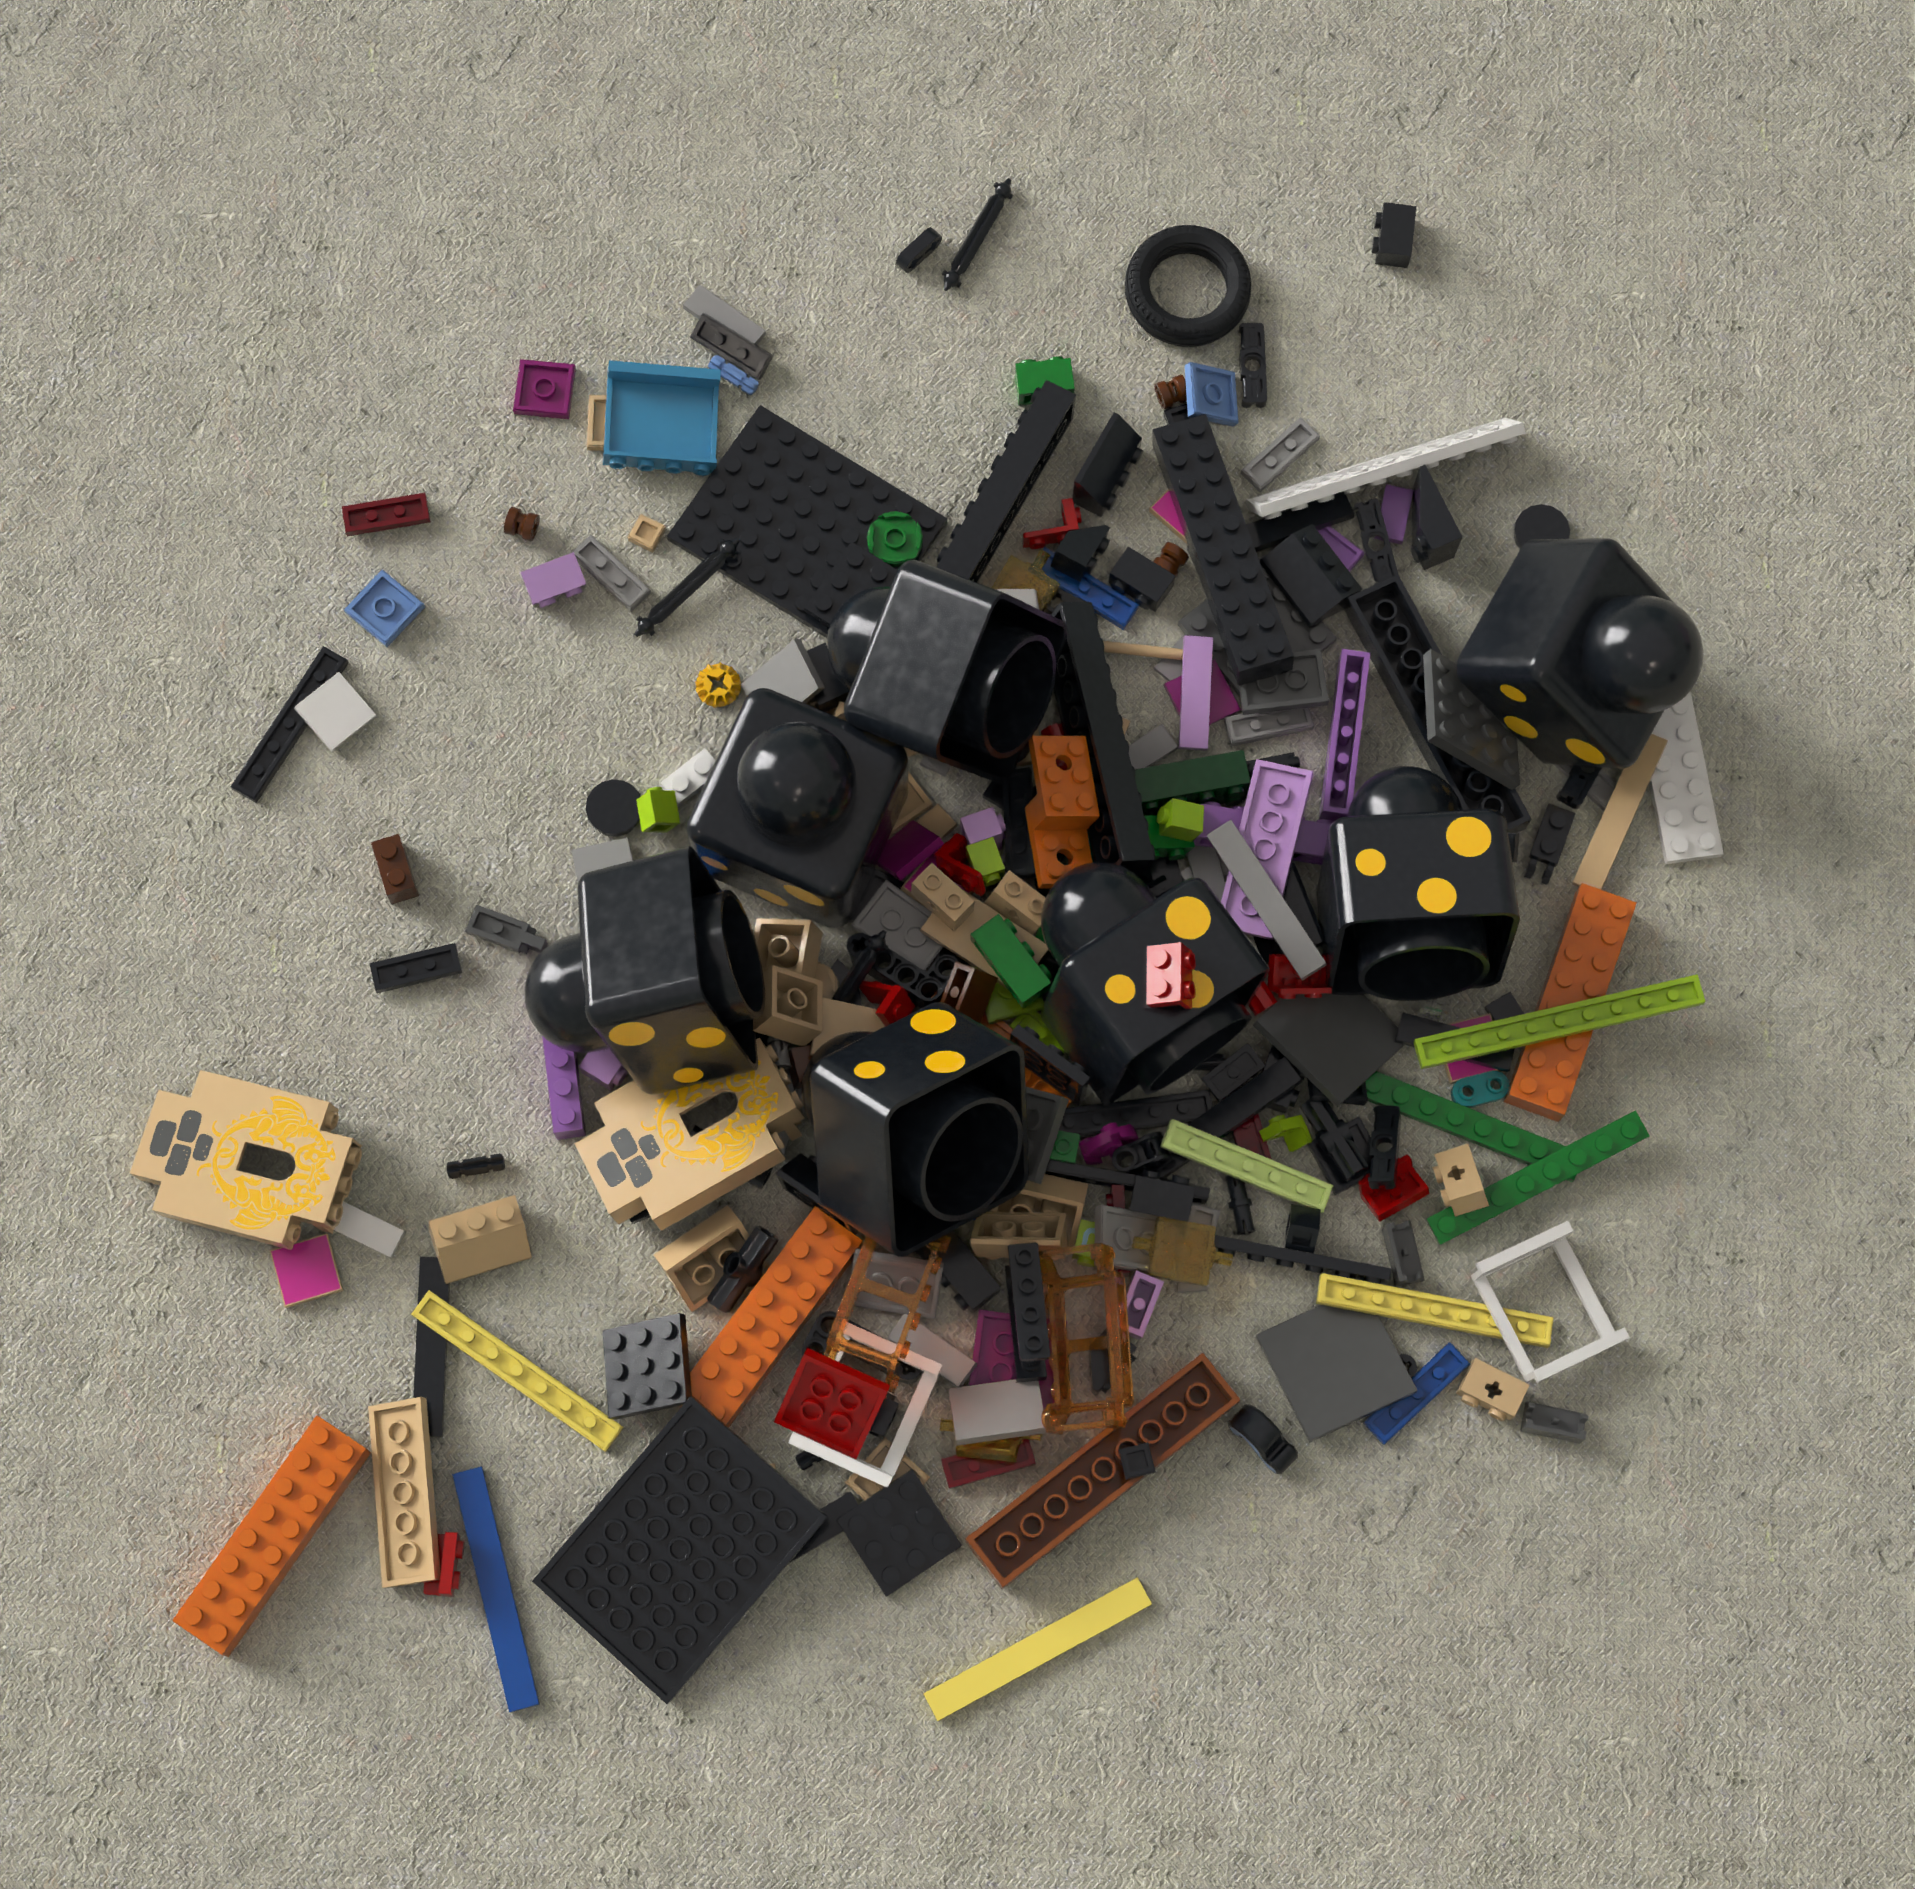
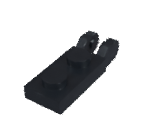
[1524,803,1576,885]

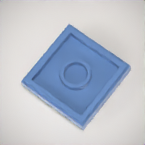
[1184,362,1239,427]
[344,570,425,647]

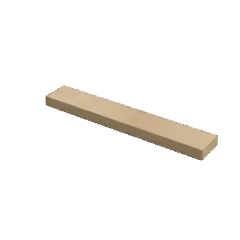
[1572,734,1668,890]

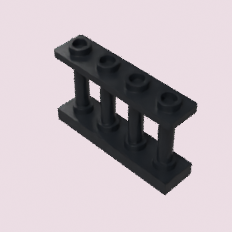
[1004,1243,1050,1383]

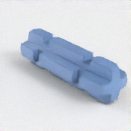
[708,355,759,395]

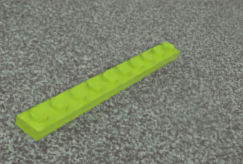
[1413,974,1706,1069]

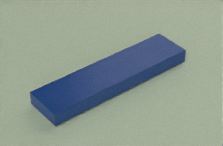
[1029,547,1139,630]
[1363,1342,1470,1445]

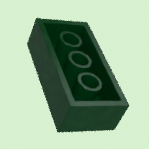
[1135,750,1251,816]

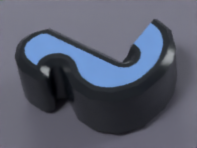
[1228,1404,1298,1474]

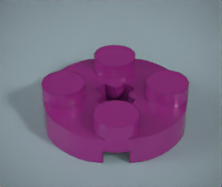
[1079,1122,1139,1165]

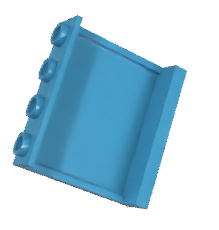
[603,360,721,476]

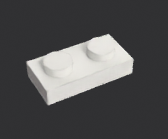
[660,748,716,807]

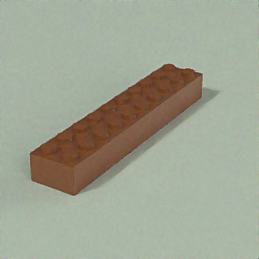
[965,1353,1240,1590]

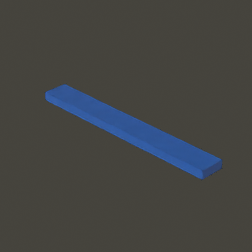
[452,1466,540,1713]

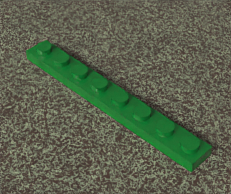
[1366,1071,1577,1182]
[1426,1110,1650,1245]

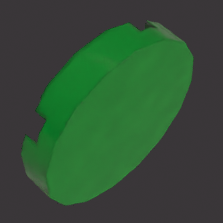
[867,511,923,567]

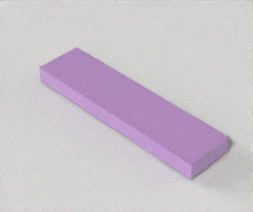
[1178,635,1213,751]

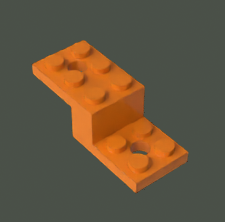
[1025,736,1100,888]

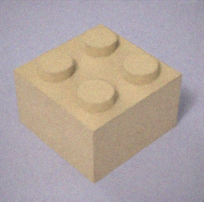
[754,918,823,979]
[753,965,823,1046]

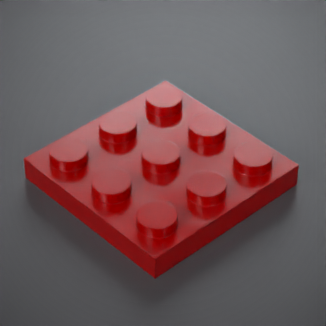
[774,1348,890,1459]

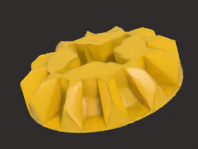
[695,662,741,707]

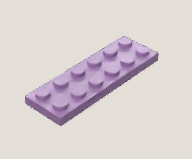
[1221,759,1314,940]

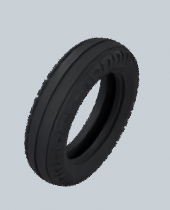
[1125,225,1252,347]

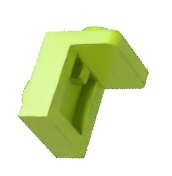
[1259,1114,1312,1152]

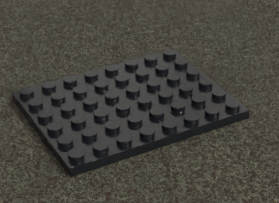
[667,405,947,638]
[532,1396,828,1704]

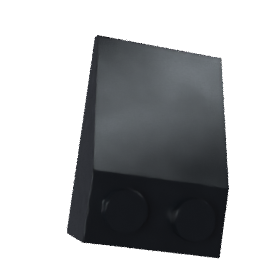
[1411,465,1462,570]

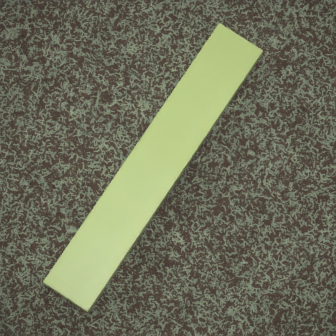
[1160,1119,1333,1213]

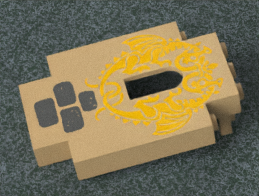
[574,1038,804,1231]
[130,1070,362,1250]

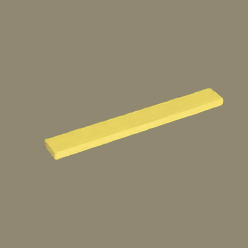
[1316,1273,1553,1348]
[411,1290,624,1452]
[923,1577,1152,1722]

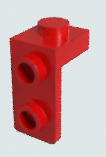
[1022,498,1082,549]
[935,833,986,896]
[859,981,915,1026]

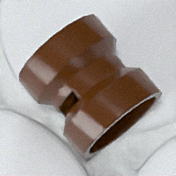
[1154,374,1187,410]
[504,507,540,541]
[1153,542,1189,578]

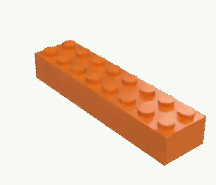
[1503,883,1637,1122]
[678,1206,863,1427]
[172,1415,371,1657]

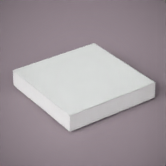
[294,672,376,752]

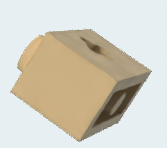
[911,863,975,931]
[984,870,1046,935]
[1432,1144,1489,1217]
[1456,1358,1529,1421]

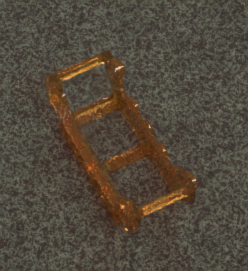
[824,1234,952,1400]
[1039,1243,1134,1435]

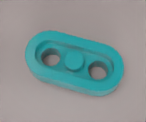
[1451,1071,1510,1108]

